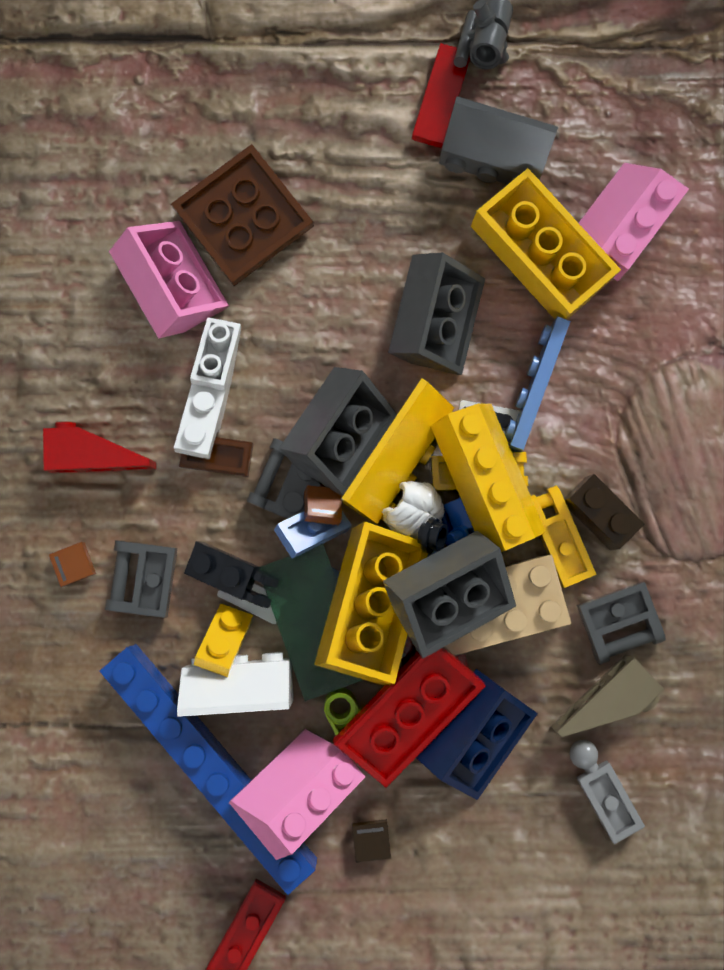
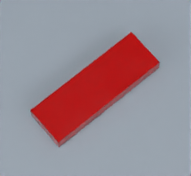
[412,43,470,149]
[205,879,286,970]

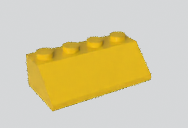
[471,168,621,320]
[342,378,455,525]
[430,403,546,552]

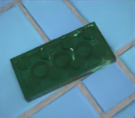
[259,544,363,701]

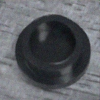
[417,517,448,554]

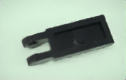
[184,541,279,608]

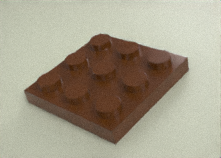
[171,144,314,286]

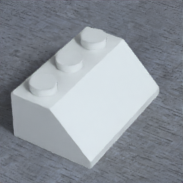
[177,652,294,717]

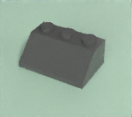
[439,96,558,185]
[388,252,485,375]
[279,367,397,496]
[383,530,516,658]

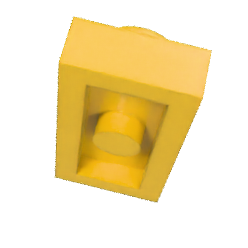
[194,603,253,677]

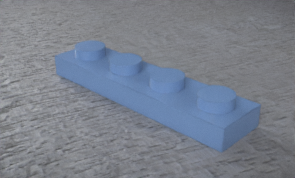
[505,316,571,452]

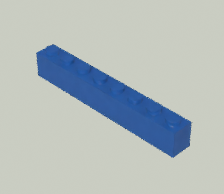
[100,644,317,895]

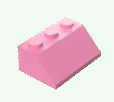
[579,163,689,281]
[109,221,229,339]
[229,729,365,860]

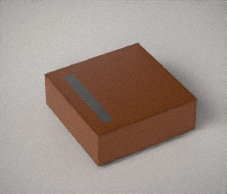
[304,485,342,525]
[49,542,96,587]

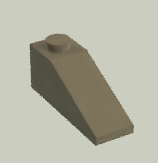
[550,655,665,737]

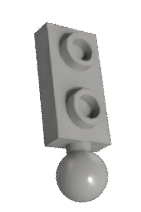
[569,740,645,844]

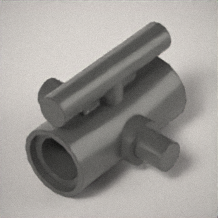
[454,0,513,70]

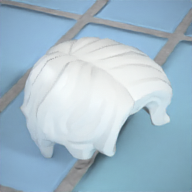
[382,481,445,539]

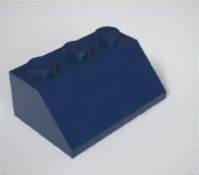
[416,669,538,800]

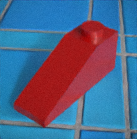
[43,422,156,474]

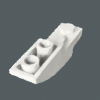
[174,317,241,459]

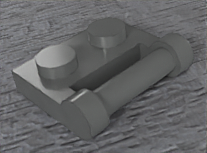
[246,438,321,519]
[105,540,178,618]
[576,582,666,665]

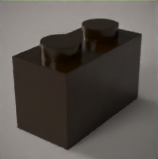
[564,474,645,550]

